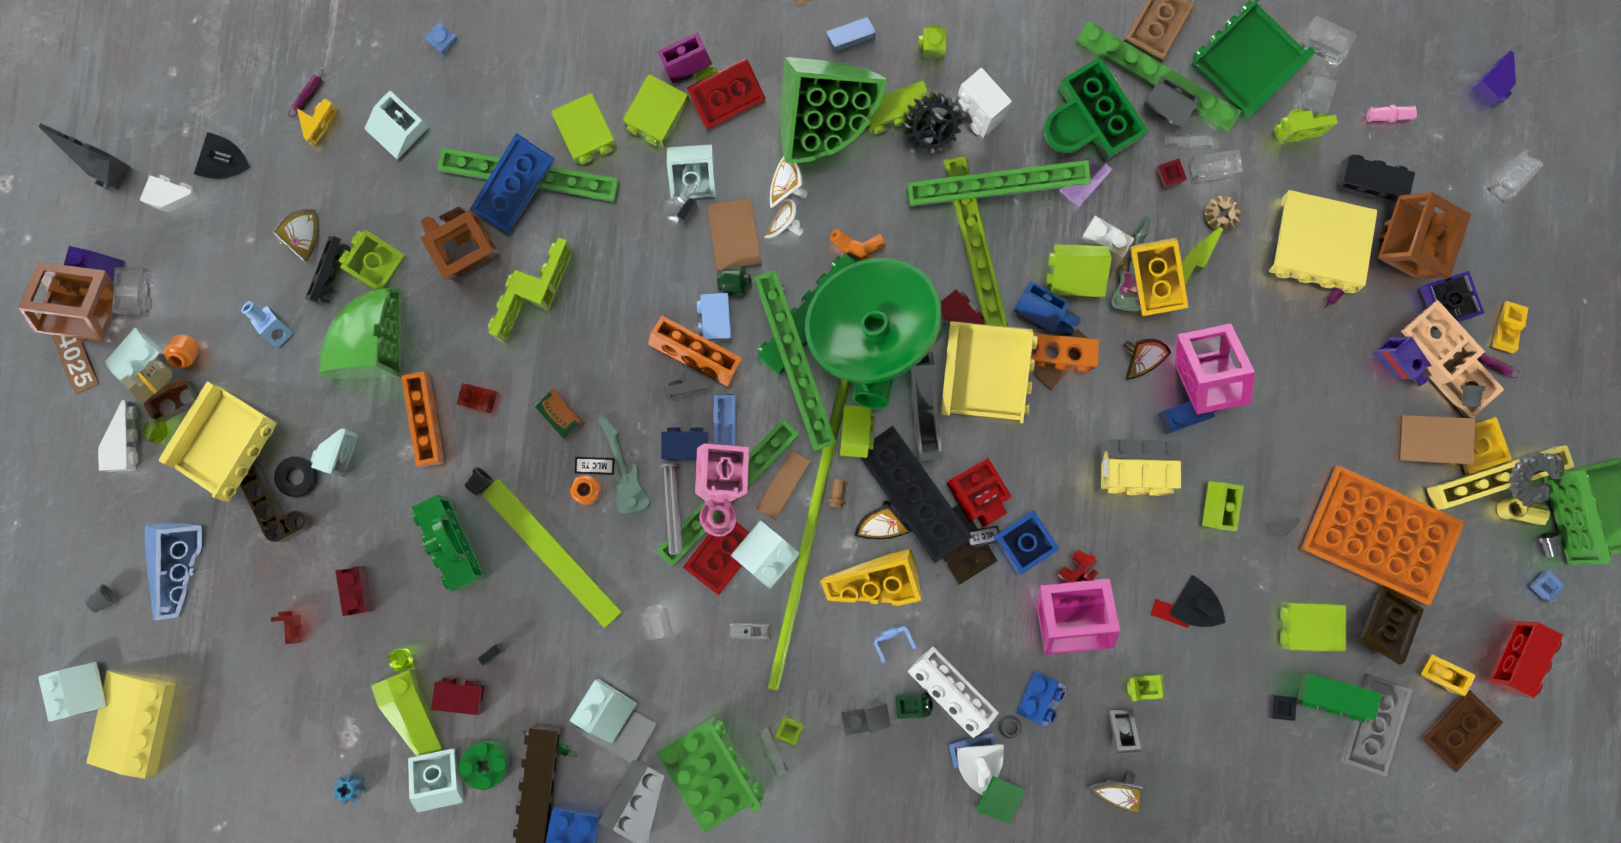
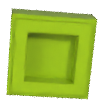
[774,716,805,747]

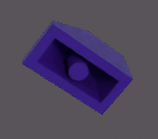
[1472,50,1516,106]
[64,246,125,283]

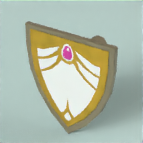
[272,209,319,263]

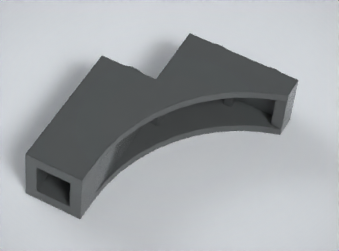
[910,352,943,461]

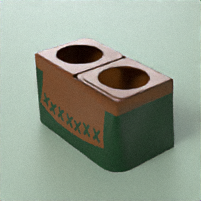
[143,379,198,422]
[533,389,584,441]

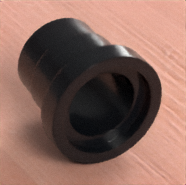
[464,467,493,495]

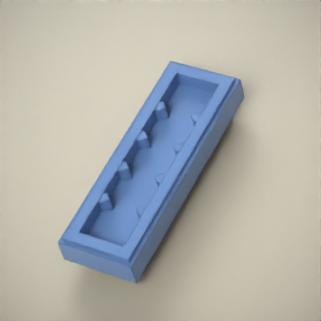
[713,394,737,446]

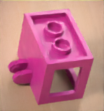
[1175,323,1255,414]
[1036,579,1120,655]

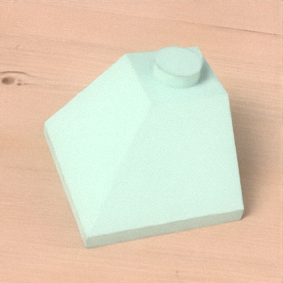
[311,428,358,477]

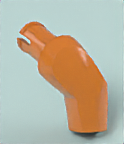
[829,229,886,261]

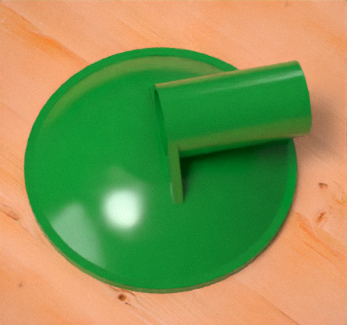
[805,258,942,409]

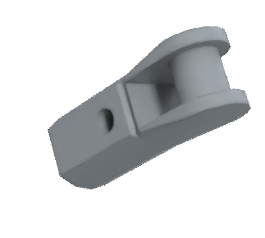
[730,623,771,639]

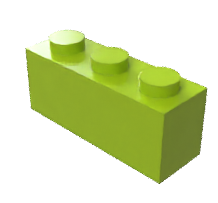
[866,80,929,134]

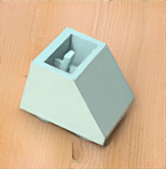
[364,91,428,160]

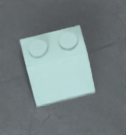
[667,145,716,200]
[105,327,167,380]
[731,520,800,589]
[38,662,107,722]
[569,679,637,743]
[408,748,464,813]

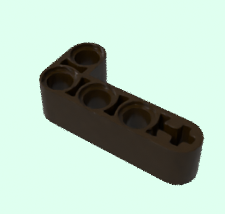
[240,462,312,542]

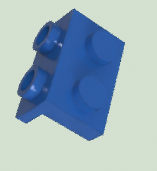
[1017,671,1066,727]

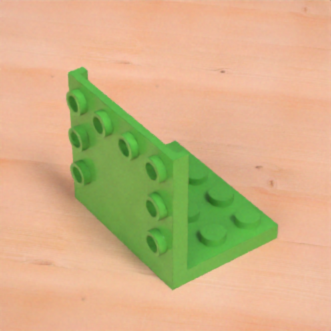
[1544,458,1621,565]
[656,716,765,833]

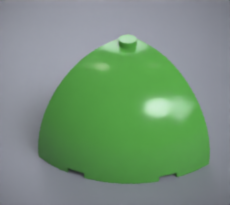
[780,57,887,163]
[318,288,401,380]

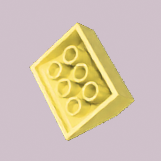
[86,671,176,779]

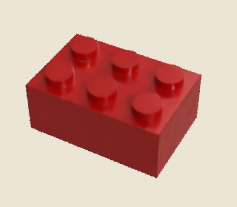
[1489,621,1563,698]

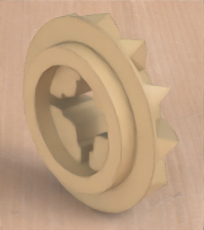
[1204,196,1241,232]

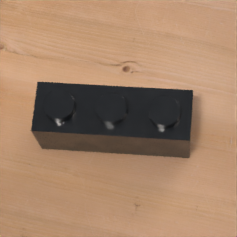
[1336,154,1415,202]

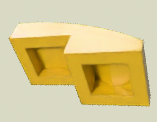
[1492,301,1528,354]

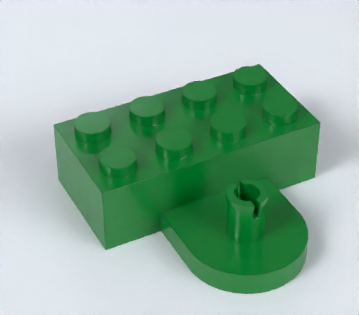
[1044,57,1149,161]
[412,495,485,592]

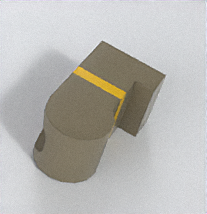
[120,359,172,404]

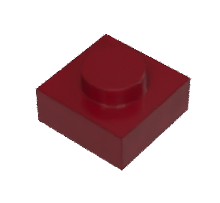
[1157,159,1187,188]

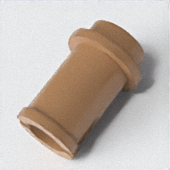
[828,479,848,509]

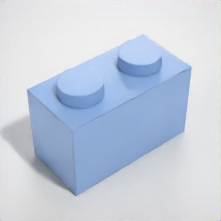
[697,293,732,342]

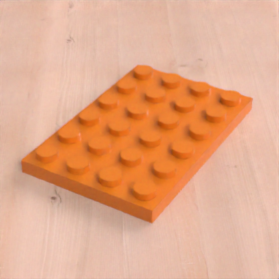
[1301,465,1465,606]

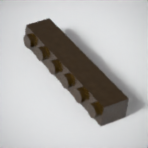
[513,725,561,843]

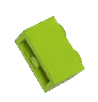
[840,405,875,458]
[1202,481,1244,532]

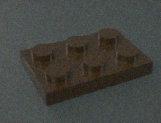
[943,504,998,585]
[1360,586,1424,665]

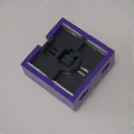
[1420,271,1484,330]

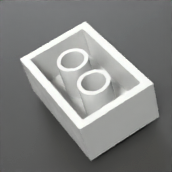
[955,67,1012,138]

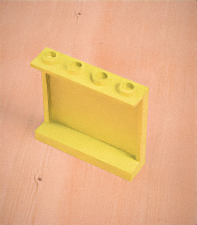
[1269,190,1377,293]
[941,321,1037,423]
[158,381,277,503]

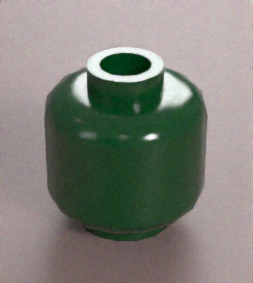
[717,266,752,296]

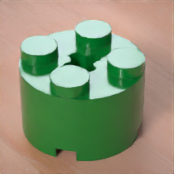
[459,740,511,790]

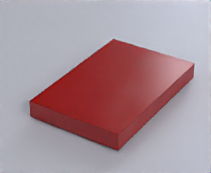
[687,58,766,129]
[682,518,750,596]

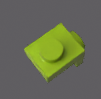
[1127,674,1165,701]

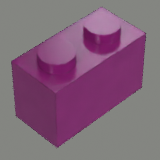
[657,32,712,83]

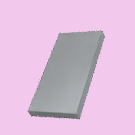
[1340,673,1413,778]

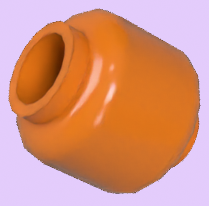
[164,335,200,368]
[570,475,602,505]

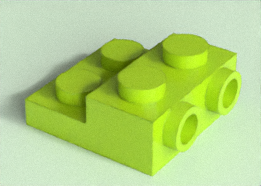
[1274,109,1338,144]
[338,230,404,290]

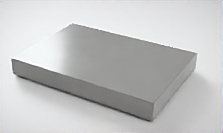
[574,710,657,763]

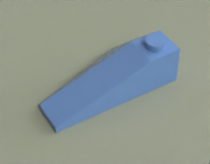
[145,522,202,620]

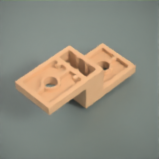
[1401,300,1504,418]

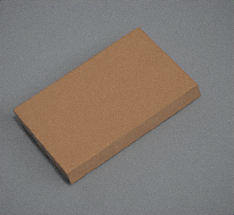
[1124,0,1195,62]
[707,198,762,272]
[1400,415,1475,465]

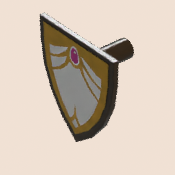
[1123,339,1172,380]

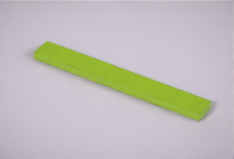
[944,155,1008,327]
[482,479,622,628]

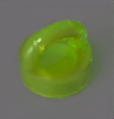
[142,420,168,443]
[387,648,413,671]

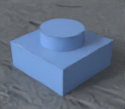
[425,22,458,55]
[1530,570,1566,603]

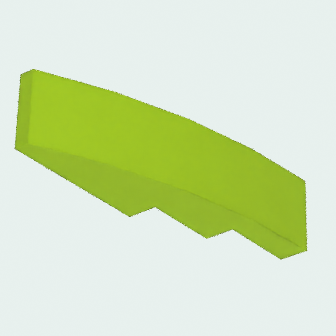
[1181,227,1223,285]

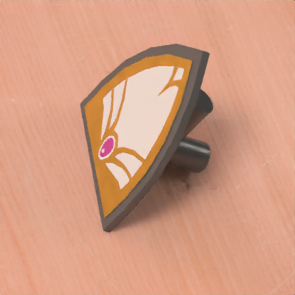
[1088,772,1143,815]

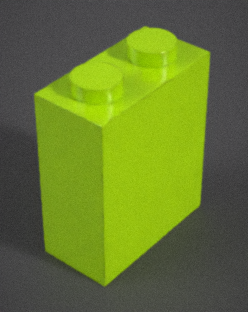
[623,74,689,147]
[551,92,617,165]
[1046,244,1112,297]
[1280,603,1346,652]

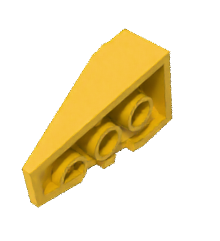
[820,548,922,606]

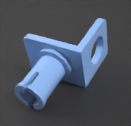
[241,301,293,348]

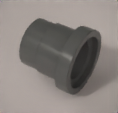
[1460,385,1485,407]
[1538,531,1564,557]
[85,584,117,613]
[998,715,1022,739]

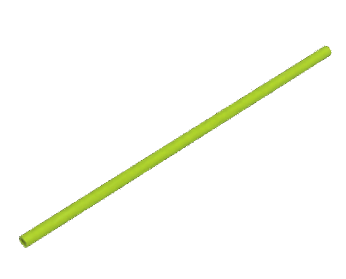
[768,378,850,691]

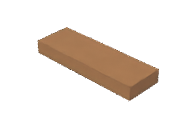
[756,450,811,520]

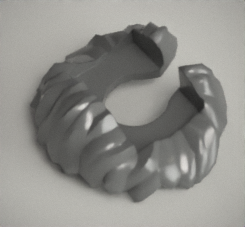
[1509,452,1565,506]

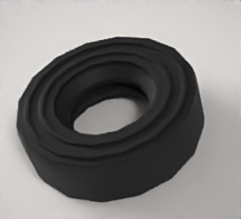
[274,456,317,497]

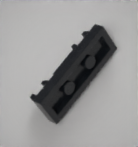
[305,236,350,303]

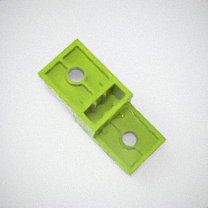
[488,237,573,343]

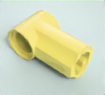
[1496,498,1550,526]

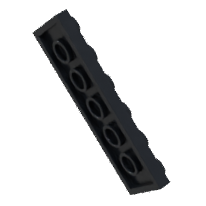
[859,426,973,564]

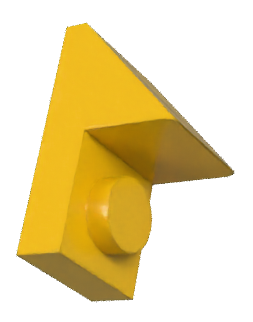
[297,98,338,147]
[1421,655,1476,696]

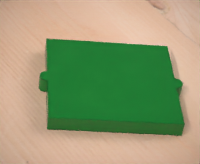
[976,776,1026,824]

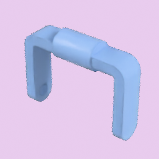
[874,626,916,664]

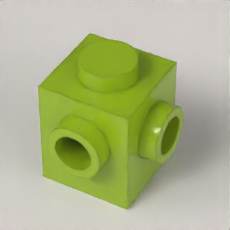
[918,25,946,59]

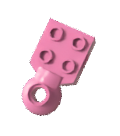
[695,443,749,537]

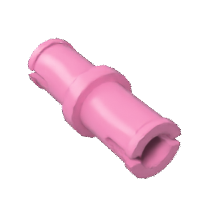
[1367,105,1417,123]

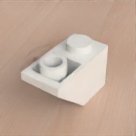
[140,175,200,213]

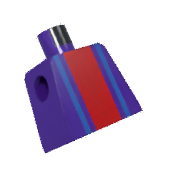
[1375,336,1430,387]

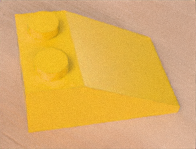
[1130,238,1189,316]

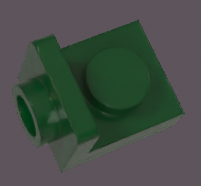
[895,692,933,719]

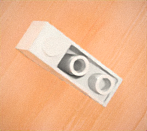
[98,400,138,472]

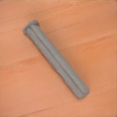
[661,463,682,555]

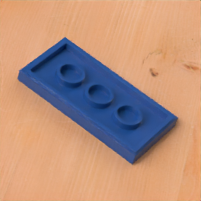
[469,133,556,234]

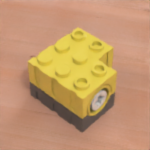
[1101,439,1181,496]

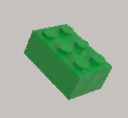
[1296,673,1382,723]

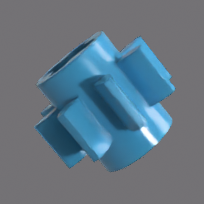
[331,774,363,805]

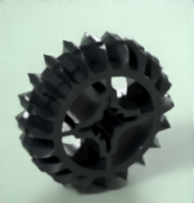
[902,92,963,154]

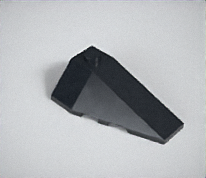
[39,123,130,190]

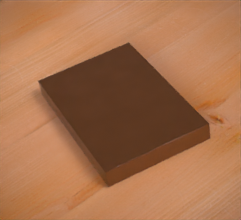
[1420,690,1503,772]

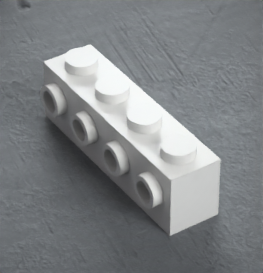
[907,647,998,738]

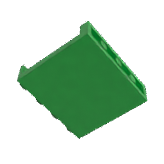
[1191,0,1316,119]

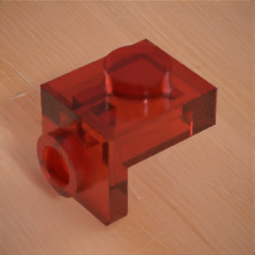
[457,383,497,414]
[271,611,304,644]

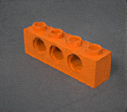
[648,315,742,387]
[1031,334,1100,372]
[401,371,445,468]

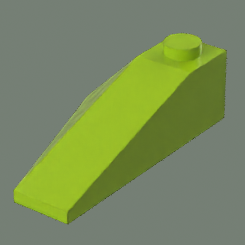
[371,669,444,756]

